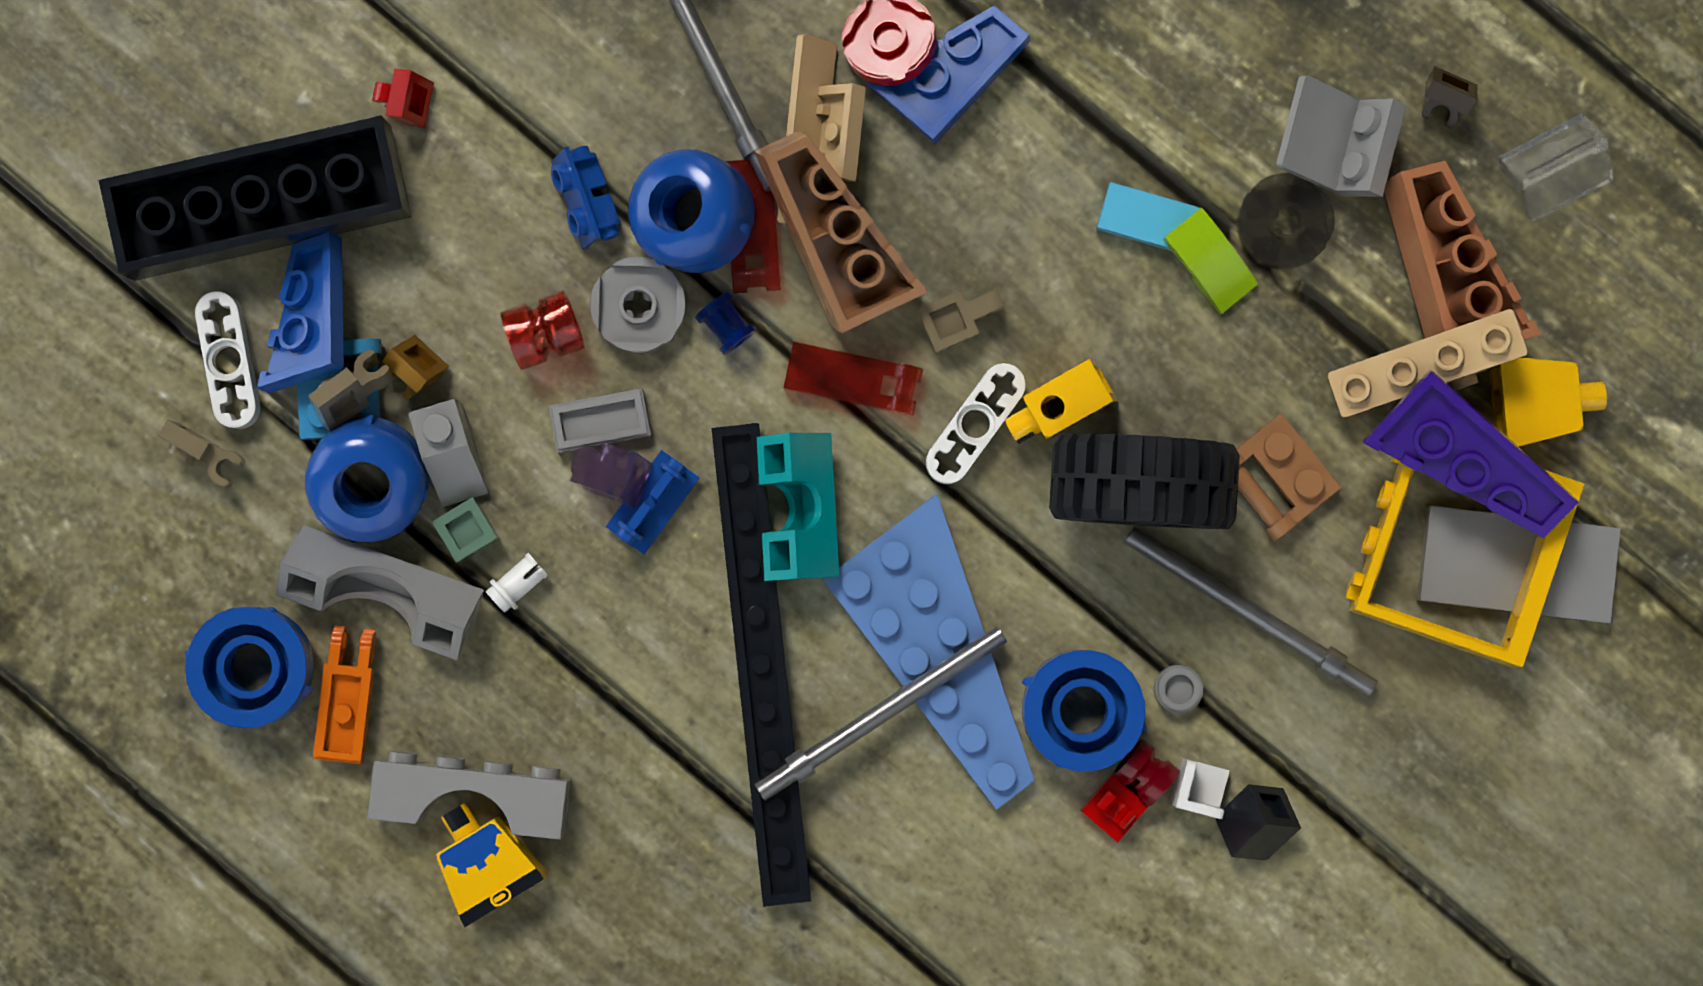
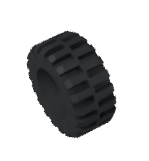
[1049,433,1240,529]

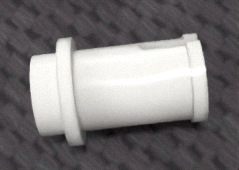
[485,553,548,613]

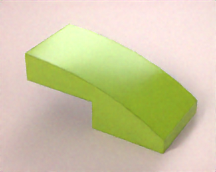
[1163,207,1258,315]

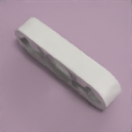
[195,292,261,429]
[926,363,1025,485]

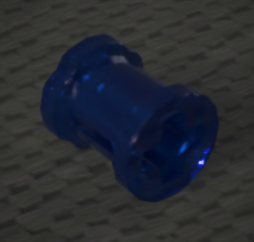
[695,292,757,356]

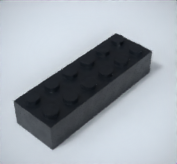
[98,115,412,281]

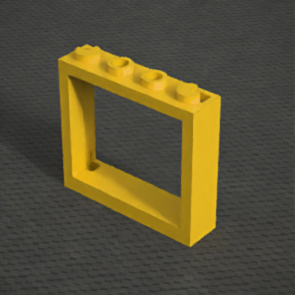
[1345,457,1585,668]

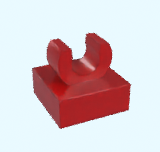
[372,68,434,128]
[1080,774,1149,843]

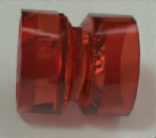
[500,290,585,370]

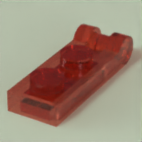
[726,160,781,294]
[783,342,924,416]

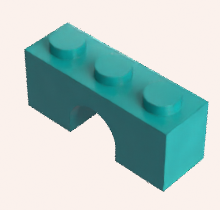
[757,433,839,581]

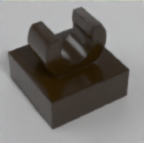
[1422,66,1478,128]

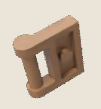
[1236,414,1341,541]

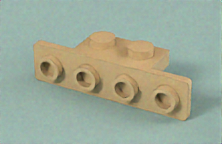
[777,34,866,224]
[1328,309,1528,417]

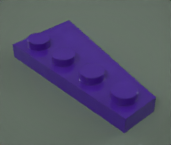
[1363,369,1579,538]

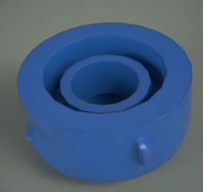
[628,149,755,273]
[305,414,429,543]
[185,606,314,728]
[1022,650,1147,772]

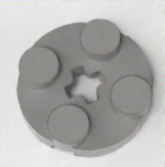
[590,257,686,354]

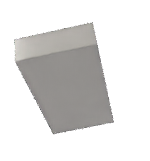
[549,388,652,453]

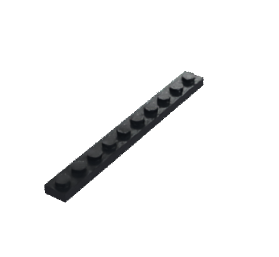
[711,423,811,907]

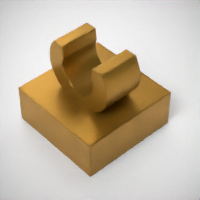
[382,335,450,399]

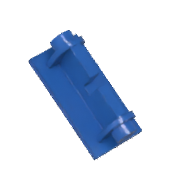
[551,146,621,250]
[606,450,700,555]

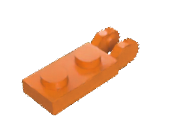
[313,625,377,764]

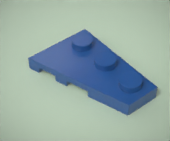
[864,5,1031,145]
[256,231,344,393]

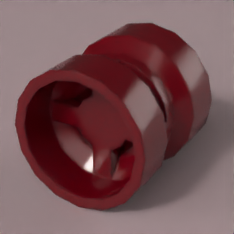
[1112,739,1180,806]

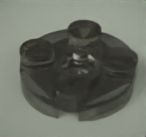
[1237,173,1335,270]

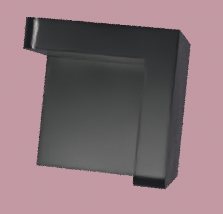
[1216,784,1301,860]

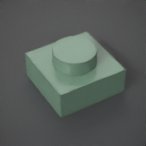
[432,497,499,563]

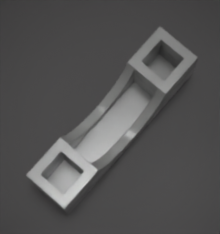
[276,525,484,660]
[367,751,572,839]

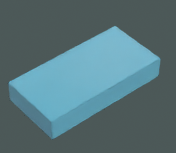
[1096,182,1200,251]

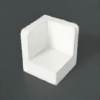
[1169,757,1230,819]

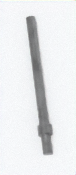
[670,0,771,192]
[1124,527,1378,697]
[755,626,1007,801]

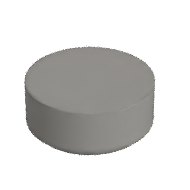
[1154,665,1203,713]

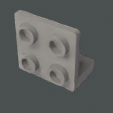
[1276,76,1406,197]

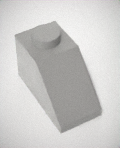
[408,399,490,508]

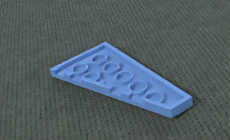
[823,494,1035,810]

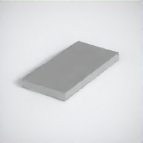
[1417,506,1621,623]

